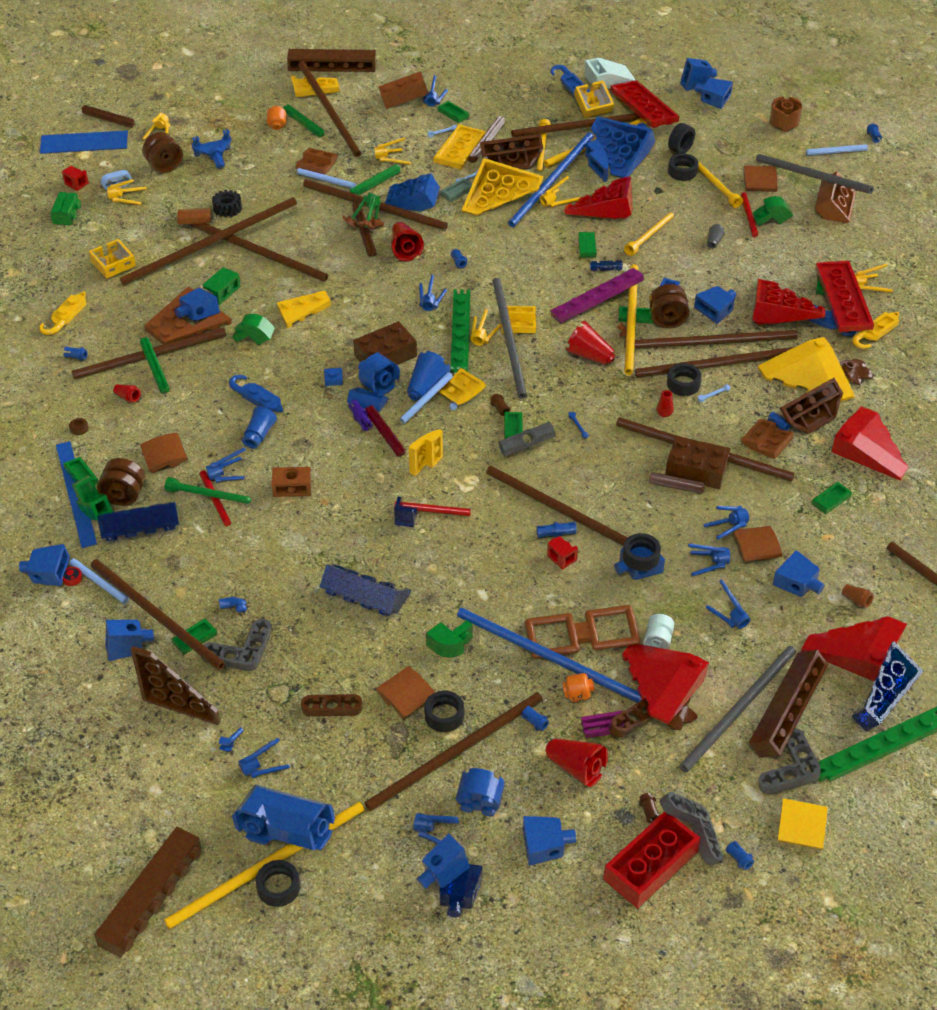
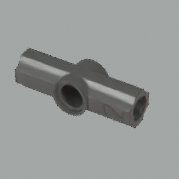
[498,421,556,457]

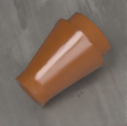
[842,584,874,608]

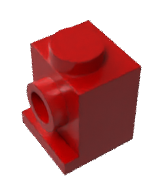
[62,166,89,191]
[547,536,578,570]

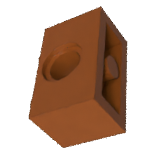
[272,467,312,497]

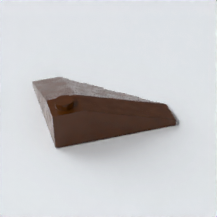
[131,646,220,725]

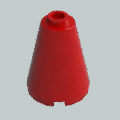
[391,222,424,261]
[565,321,616,365]
[545,738,608,787]

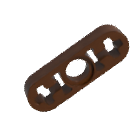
[301,694,363,717]
[608,700,654,738]

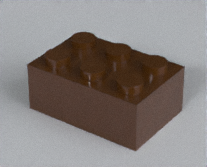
[353,321,417,365]
[665,436,731,489]

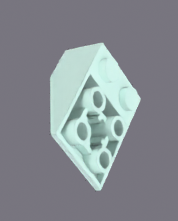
[584,58,635,89]

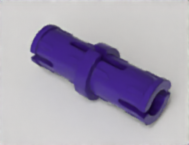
[348,400,372,431]

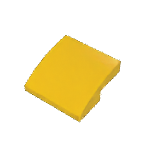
[501,306,536,333]
[438,368,486,405]
[409,429,443,476]
[777,798,828,850]

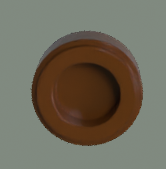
[69,418,89,435]

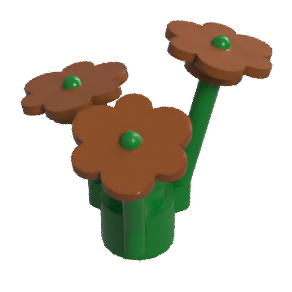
[342,192,384,230]

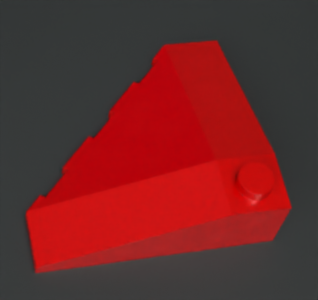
[564,176,633,219]
[752,279,825,325]
[831,406,908,481]
[801,616,907,683]
[622,644,709,724]

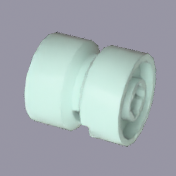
[643,614,675,649]

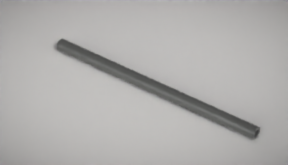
[756,154,874,194]
[492,278,527,399]
[679,646,796,773]

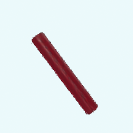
[365,405,406,457]

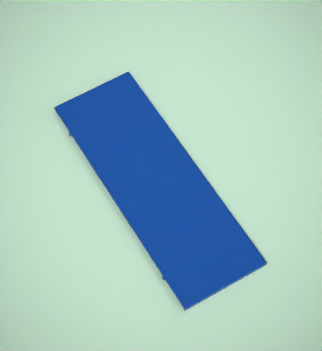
[40,130,128,154]

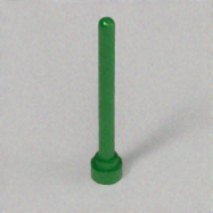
[164,477,251,504]

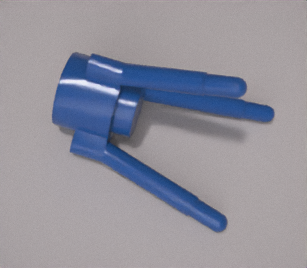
[423,75,448,107]
[419,275,447,311]
[206,448,246,483]
[704,505,749,539]
[688,544,730,576]
[706,579,751,629]
[238,738,290,778]
[413,813,459,844]

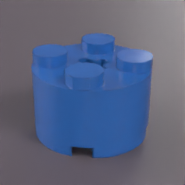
[358,352,400,395]
[456,768,505,817]

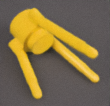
[142,112,170,140]
[375,138,411,165]
[540,176,579,208]
[107,179,147,205]
[854,264,893,292]
[469,309,501,346]

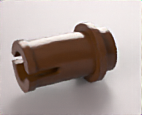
[490,394,511,416]
[639,793,660,823]

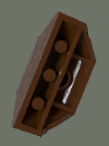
[480,134,544,170]
[779,378,843,434]

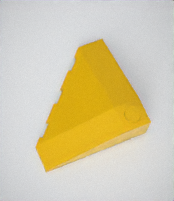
[462,158,543,216]
[758,337,855,402]

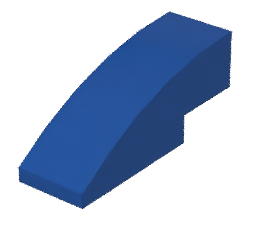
[585,140,608,182]

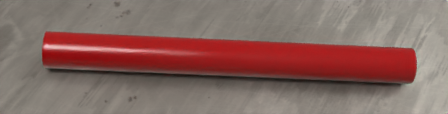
[741,192,759,237]
[199,470,231,527]
[394,501,471,516]

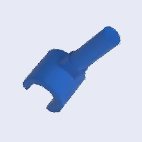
[219,727,244,751]

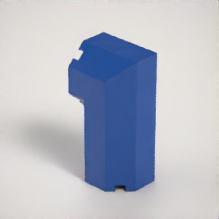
[232,784,335,850]

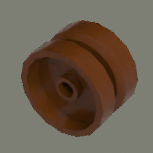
[142,132,183,173]
[649,284,690,328]
[97,458,146,506]

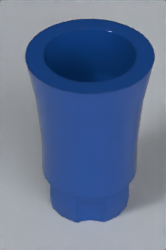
[242,406,277,449]

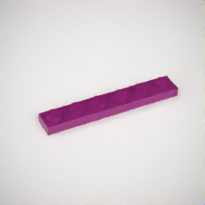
[550,268,644,323]

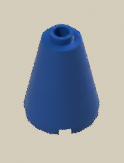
[407,351,451,401]

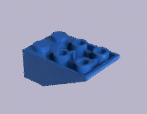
[385,173,440,211]

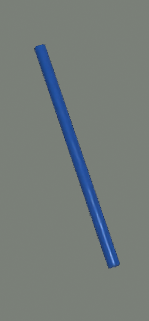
[508,132,594,227]
[457,607,642,703]

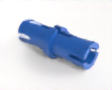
[536,521,577,538]

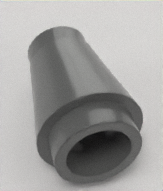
[707,224,725,249]

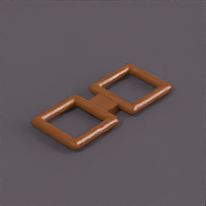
[525,605,641,659]

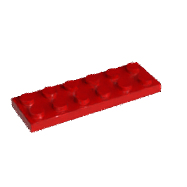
[610,80,679,128]
[815,261,874,332]

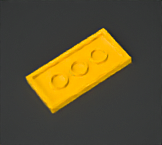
[433,124,486,170]

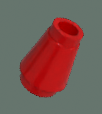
[113,384,141,403]
[656,390,674,417]

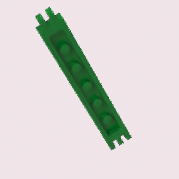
[450,289,470,375]
[818,706,937,782]

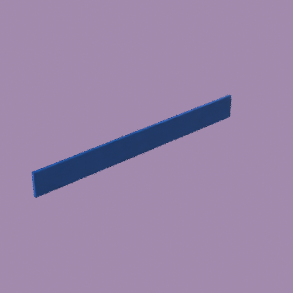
[56,441,97,548]

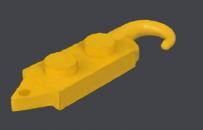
[39,291,87,335]
[852,312,900,349]

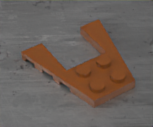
[144,286,232,345]

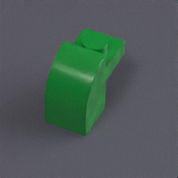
[753,196,793,226]
[232,314,275,345]
[72,476,113,520]
[426,620,473,658]

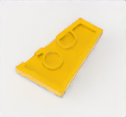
[291,76,340,97]
[277,290,331,329]

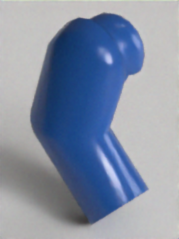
[219,597,247,613]

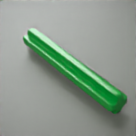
[283,104,325,137]
[350,164,401,195]
[140,337,170,394]

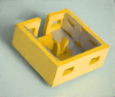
[574,81,614,118]
[89,239,136,279]

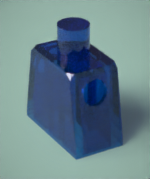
[439,864,483,918]

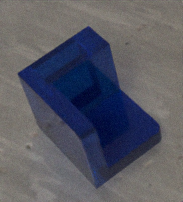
[394,496,417,527]

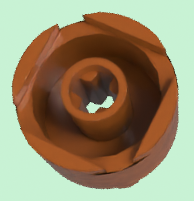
[769,96,802,132]

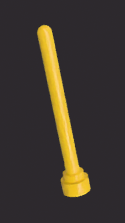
[537,119,551,172]
[698,162,743,208]
[624,212,674,256]

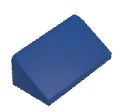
[347,387,389,412]

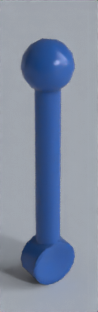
[568,412,589,439]

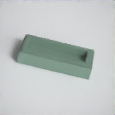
[440,178,472,202]

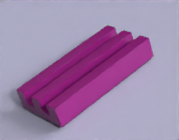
[581,711,625,739]

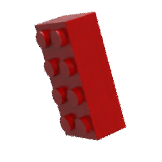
[603,811,700,909]

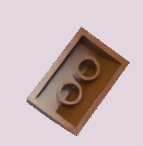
[378,71,429,109]
[815,171,856,223]

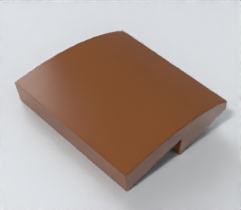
[296,148,338,175]
[743,165,778,192]
[177,208,212,225]
[741,419,794,459]
[140,433,188,474]
[733,526,782,561]
[376,666,435,720]

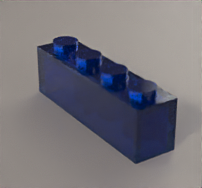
[97,501,179,541]
[319,564,412,616]
[851,641,924,732]

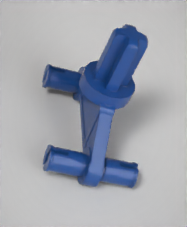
[192,129,232,169]

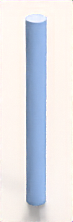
[806,144,868,156]
[297,168,356,188]
[400,372,453,424]
[69,558,129,604]

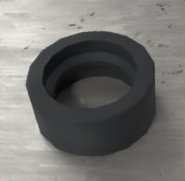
[668,123,696,154]
[668,153,699,181]
[667,363,702,396]
[622,533,661,571]
[424,690,464,732]
[256,860,300,907]

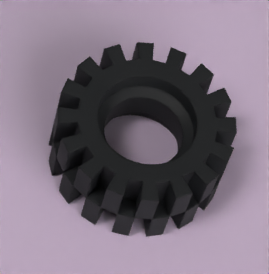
[212,190,242,218]

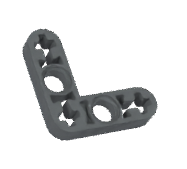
[201,619,272,671]
[758,728,820,794]
[660,792,723,866]

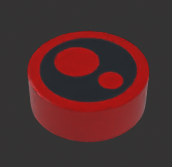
[62,567,82,586]

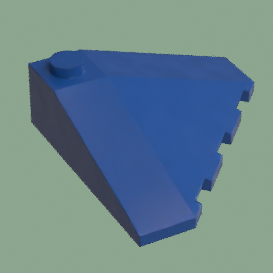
[591,116,655,178]

